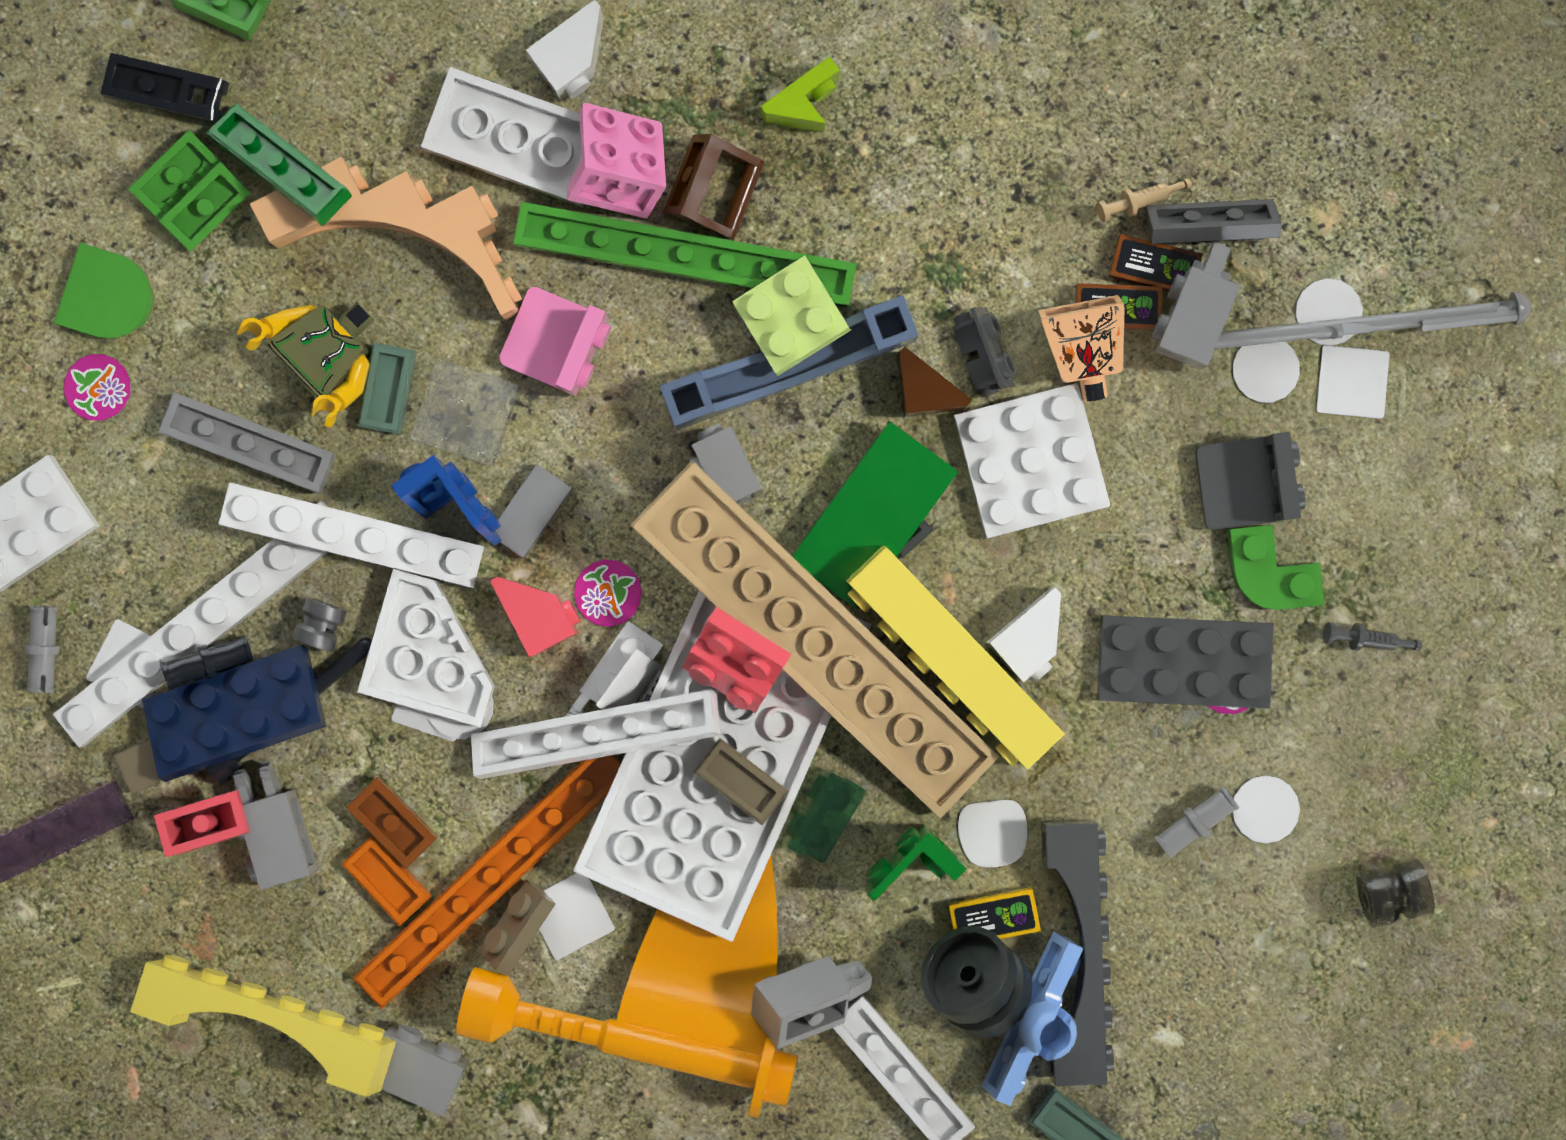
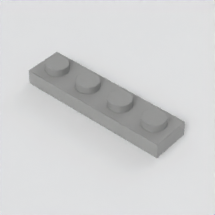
[158,392,337,494]

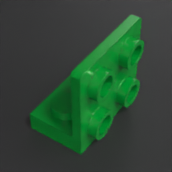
[865,824,967,902]

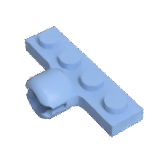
[982,931,1084,1106]

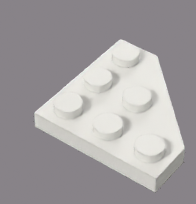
[357,569,495,728]

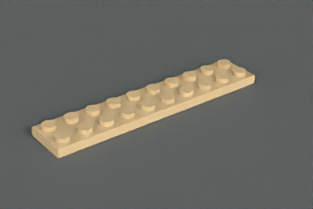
[631,461,1000,819]

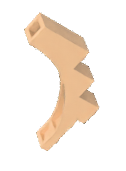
[250,157,522,321]

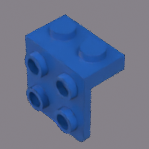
[391,455,502,545]

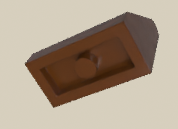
[663,134,765,241]

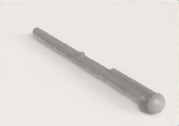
[1215,292,1531,349]

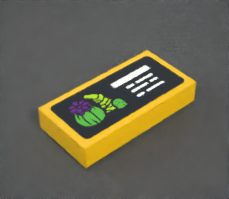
[948,887,1041,939]

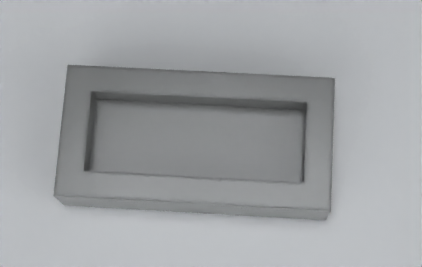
[495,464,573,558]

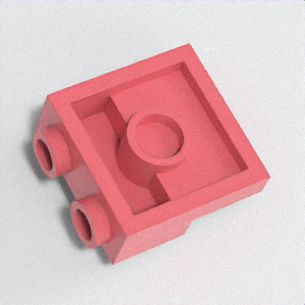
[682,607,791,713]

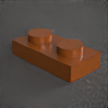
[346,776,439,868]

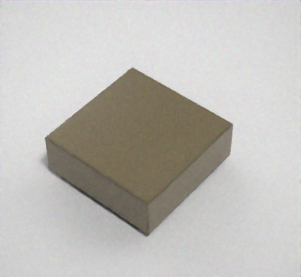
[114,739,162,794]

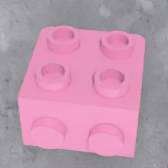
[500,287,611,396]

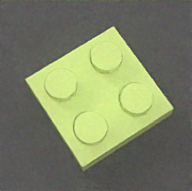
[732,255,851,376]

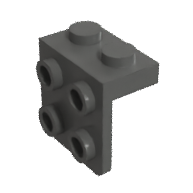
[1195,432,1306,530]

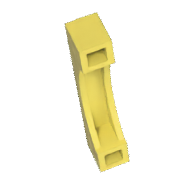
[130,955,397,1097]

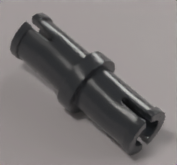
[160,635,253,689]

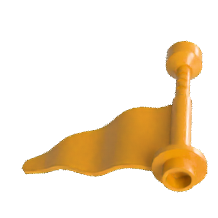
[456,854,798,1118]

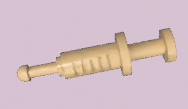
[1096,178,1192,222]

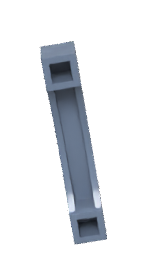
[660,295,919,431]

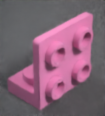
[567,103,666,219]

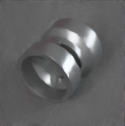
[292,597,347,652]

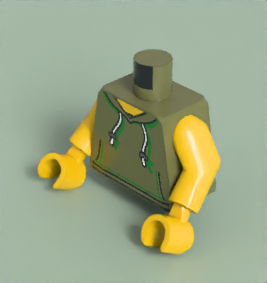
[236,302,374,427]

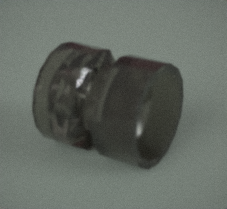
[1356,859,1435,928]

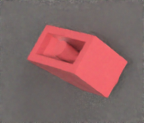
[490,577,581,657]
[154,790,250,857]

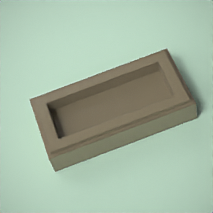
[693,738,788,826]

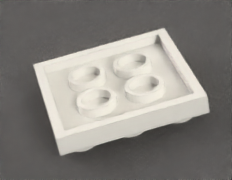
[953,383,1111,539]

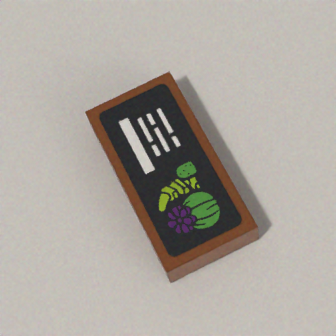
[1108,234,1203,292]
[1075,283,1163,331]

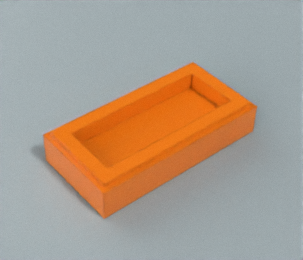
[341,835,433,926]

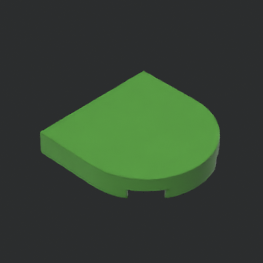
[54,242,154,340]

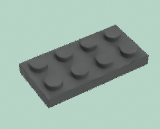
[1097,615,1274,709]

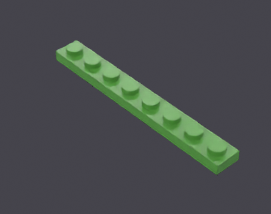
[513,202,857,308]

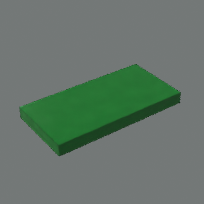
[791,421,959,610]

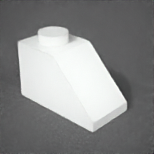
[526,0,604,101]
[986,587,1061,683]

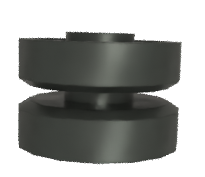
[920,926,1033,1038]

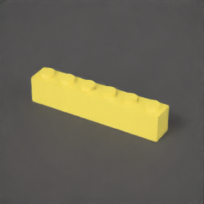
[846,546,1065,770]

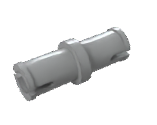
[24,605,60,693]
[1154,786,1240,859]

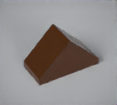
[897,347,972,417]

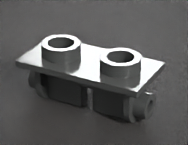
[952,307,1016,398]

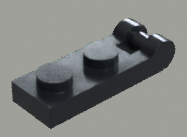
[100,53,230,124]

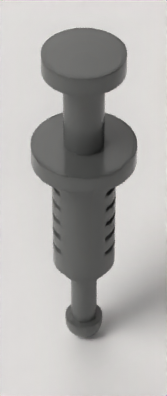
[1323,622,1422,651]

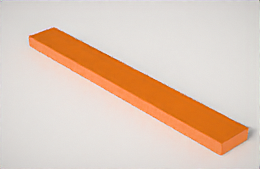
[353,755,622,1009]

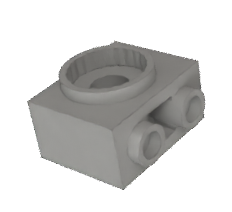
[690,423,763,505]

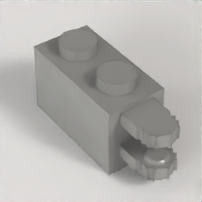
[233,761,319,890]

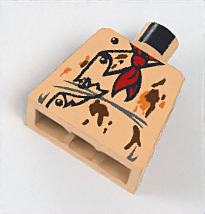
[1038,295,1124,401]

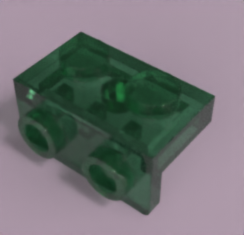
[784,769,866,863]

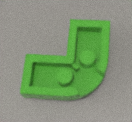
[1227,525,1325,610]

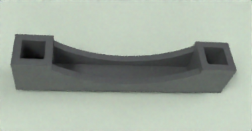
[1041,820,1114,1086]

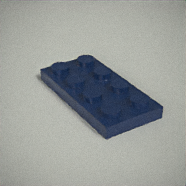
[142,644,327,782]

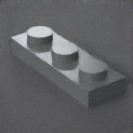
[1145,199,1282,245]

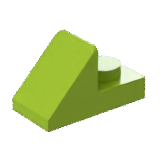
[760,56,840,132]

